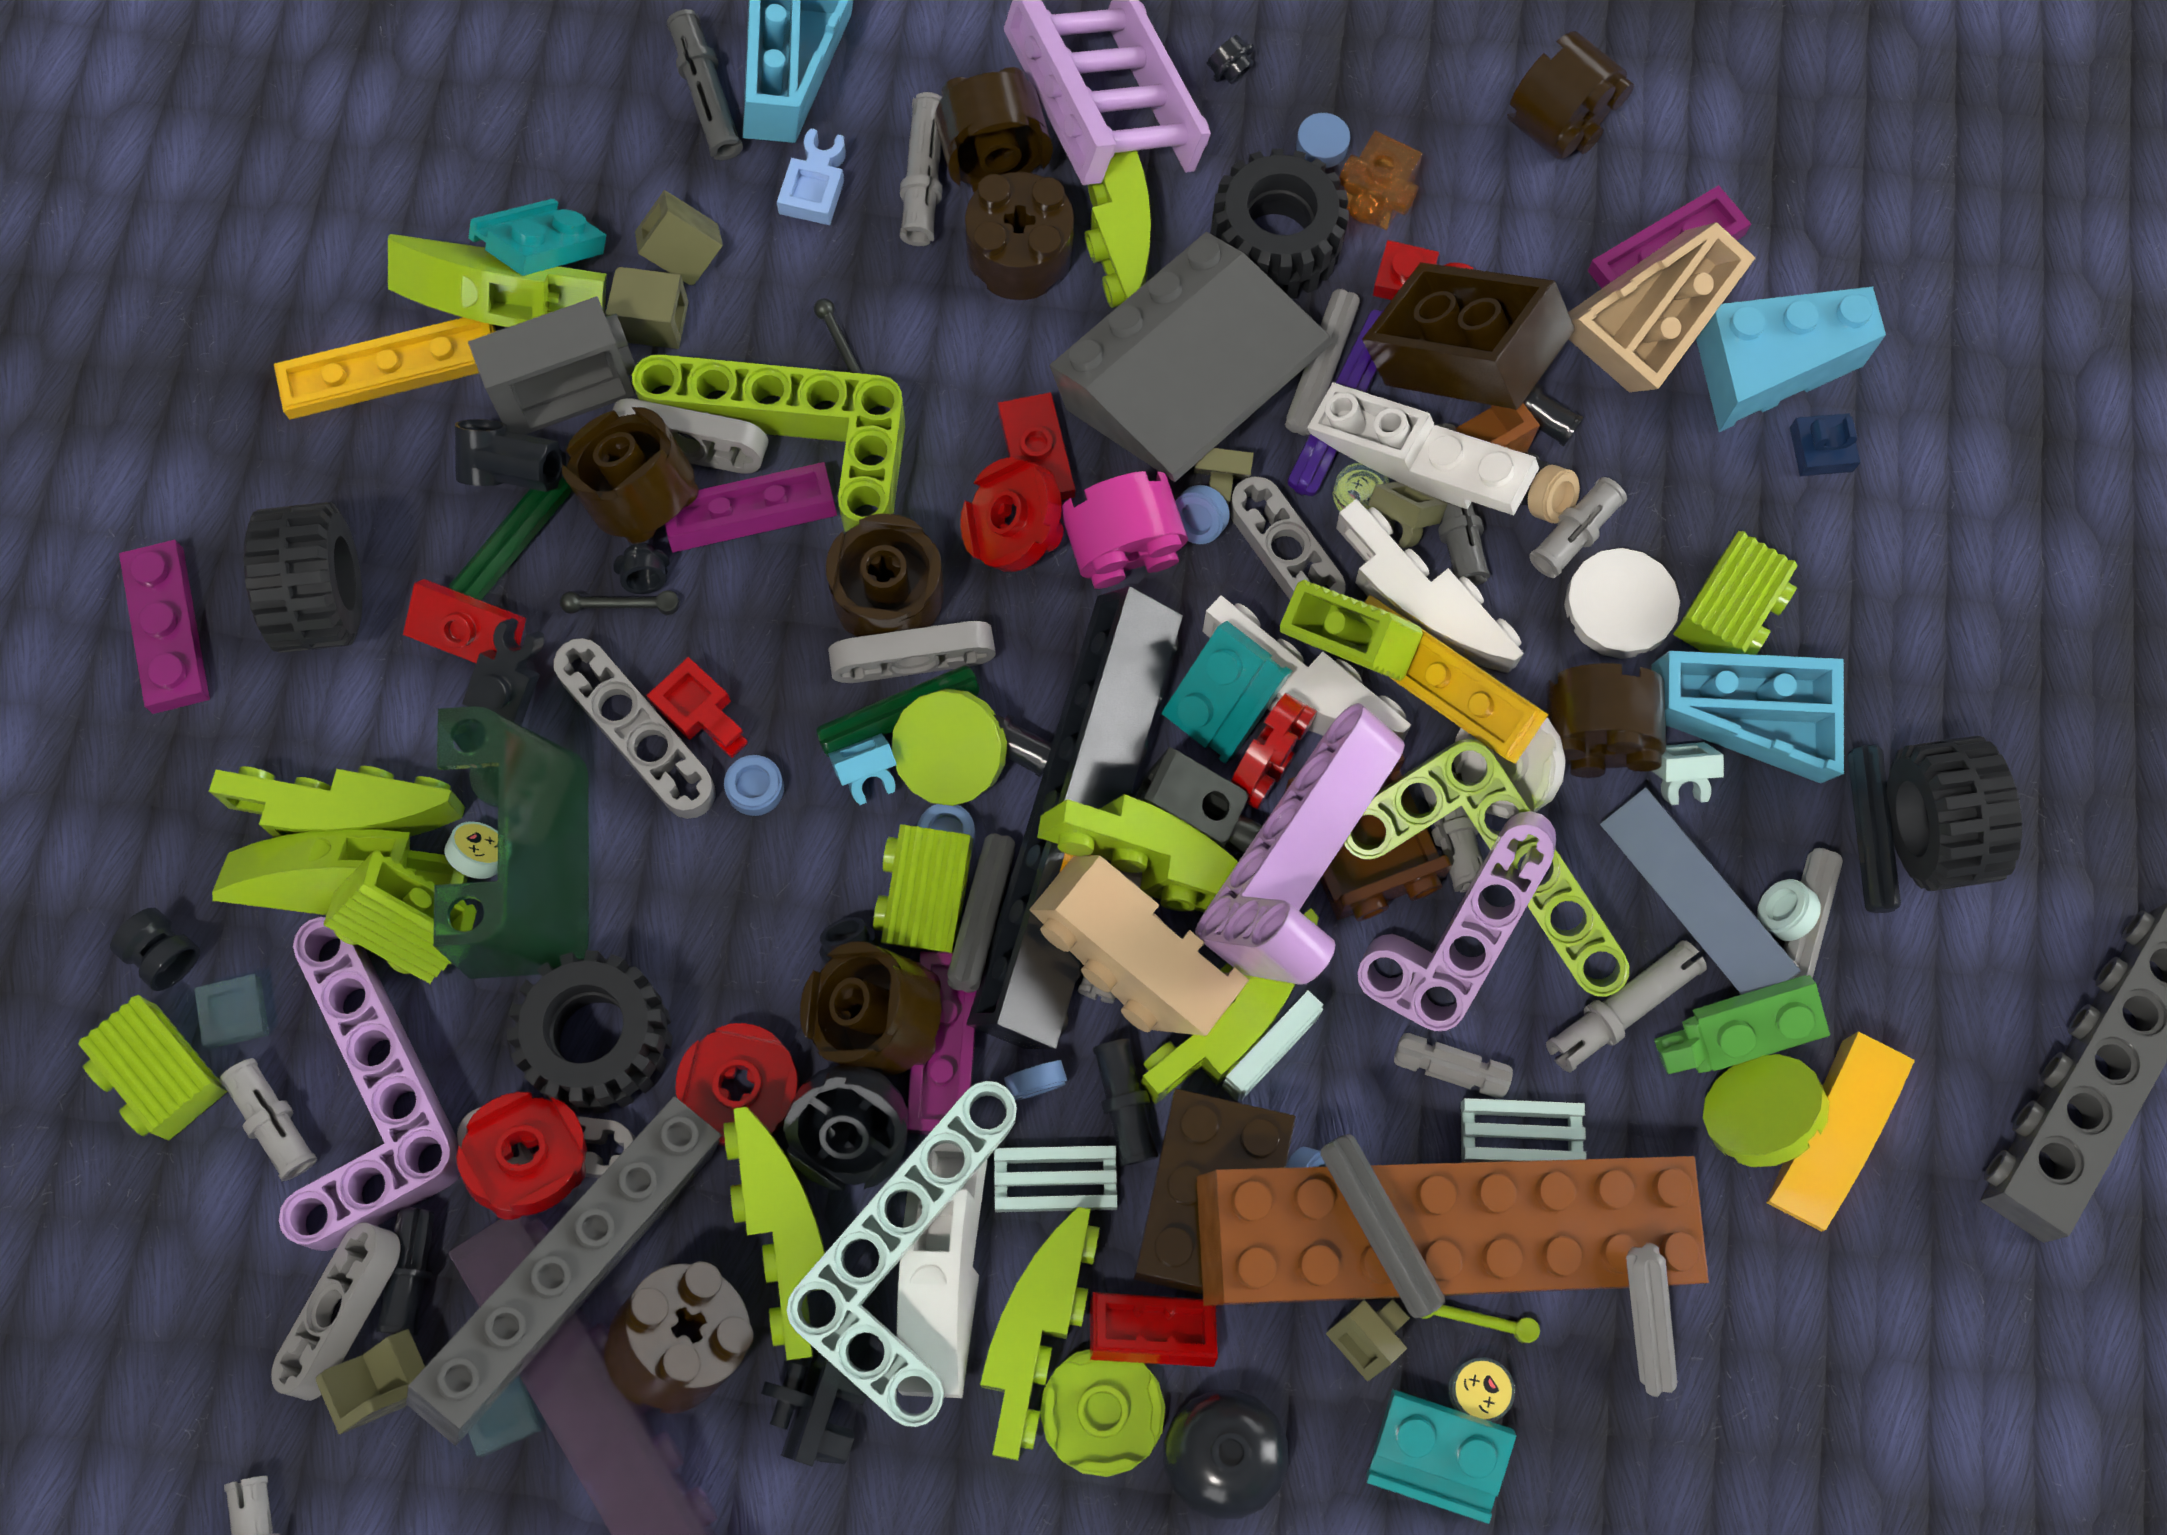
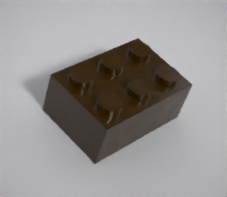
[1362,262,1575,410]
[1133,1089,1296,1307]

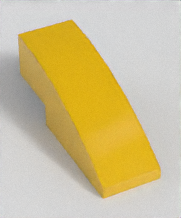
[1766,1032,1915,1232]

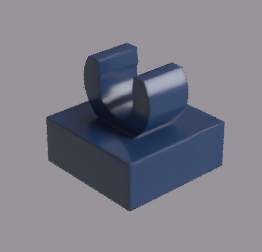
[1790,413,1861,476]

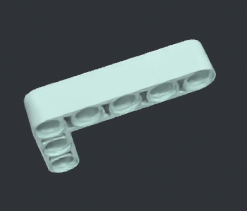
[787,1081,1017,1427]

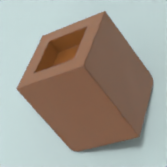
[1456,403,1540,452]

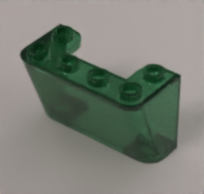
[433,706,589,979]

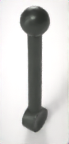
[814,298,864,374]
[560,590,679,615]

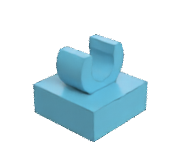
[828,733,897,805]

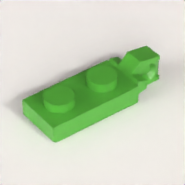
[1654,975,1830,1074]

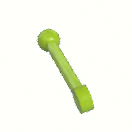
[1421,1305,1540,1343]

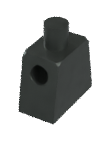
[1135,747,1262,855]

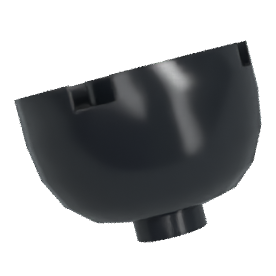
[783,1064,908,1191]
[1163,1390,1289,1519]

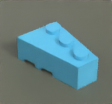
[743,0,853,143]
[1696,287,1886,432]
[1652,651,1844,784]

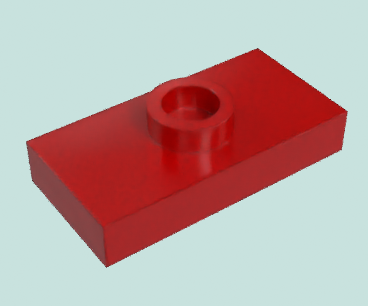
[998,392,1075,500]
[403,579,526,663]
[1090,1292,1218,1367]

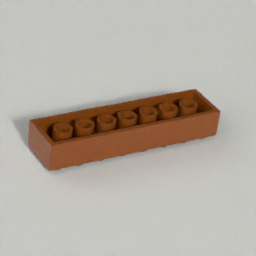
[1197,1156,1709,1306]

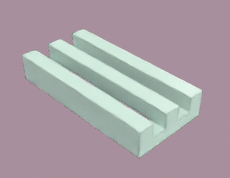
[1222,991,1324,1101]
[1461,1098,1586,1162]
[994,1146,1117,1212]

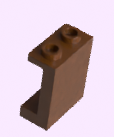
[1284,754,1452,921]

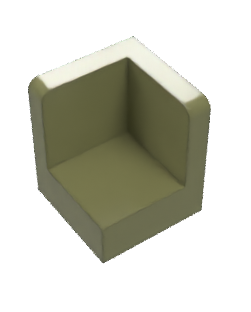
[635,190,723,285]
[605,267,689,349]
[315,1329,425,1435]

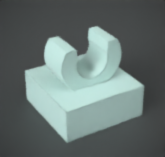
[1652,742,1724,805]

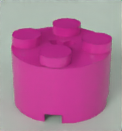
[1061,471,1188,589]

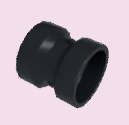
[110,907,200,991]

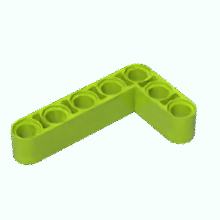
[632,355,905,532]
[1344,739,1629,997]

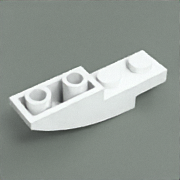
[1307,383,1539,515]
[1336,498,1524,673]
[1202,595,1411,741]
[897,1143,987,1398]

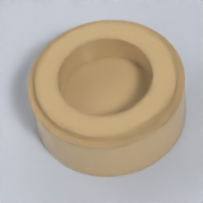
[1528,465,1580,524]

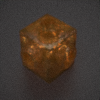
[1339,131,1423,231]

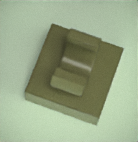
[1194,448,1254,505]
[1368,482,1448,548]
[1325,1299,1409,1382]

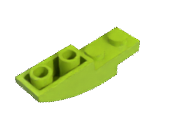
[1085,150,1151,308]
[388,234,607,327]
[209,766,465,838]
[1037,794,1238,913]
[212,829,468,915]
[1141,908,1319,1105]
[724,1107,825,1360]
[980,1207,1100,1461]

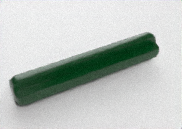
[447,476,571,600]
[816,665,979,757]

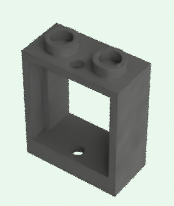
[468,296,636,435]

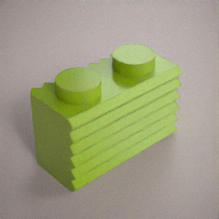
[1673,531,1798,655]
[1280,579,1423,681]
[873,824,974,954]
[323,850,477,984]
[78,995,228,1141]

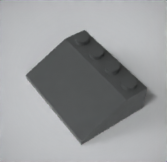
[1049,232,1332,482]

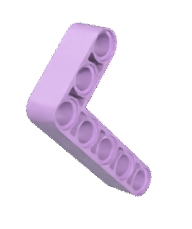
[1195,703,1405,985]
[279,917,460,1251]

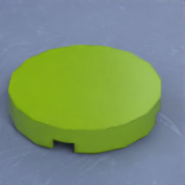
[892,689,1007,806]
[1703,1054,1829,1167]
[1040,1349,1165,1477]

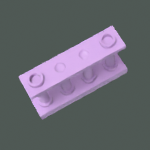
[1003,0,1211,185]

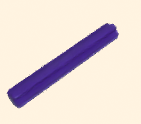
[1288,310,1384,496]

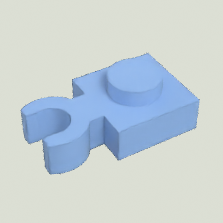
[777,129,846,225]

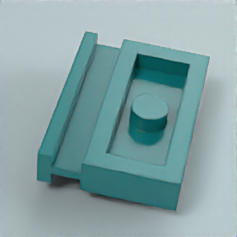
[468,199,607,276]
[1161,621,1293,764]
[1366,1389,1516,1524]

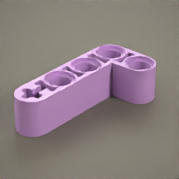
[1358,811,1556,1031]

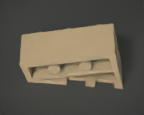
[1568,222,1756,392]
[1029,855,1249,1036]

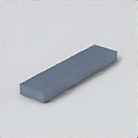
[1600,787,1801,995]

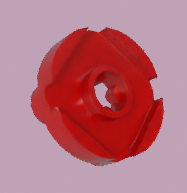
[960,457,1063,572]
[1231,693,1318,809]
[675,1023,800,1146]
[456,1092,587,1220]

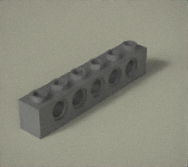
[1980,903,2167,1243]
[406,1096,722,1446]

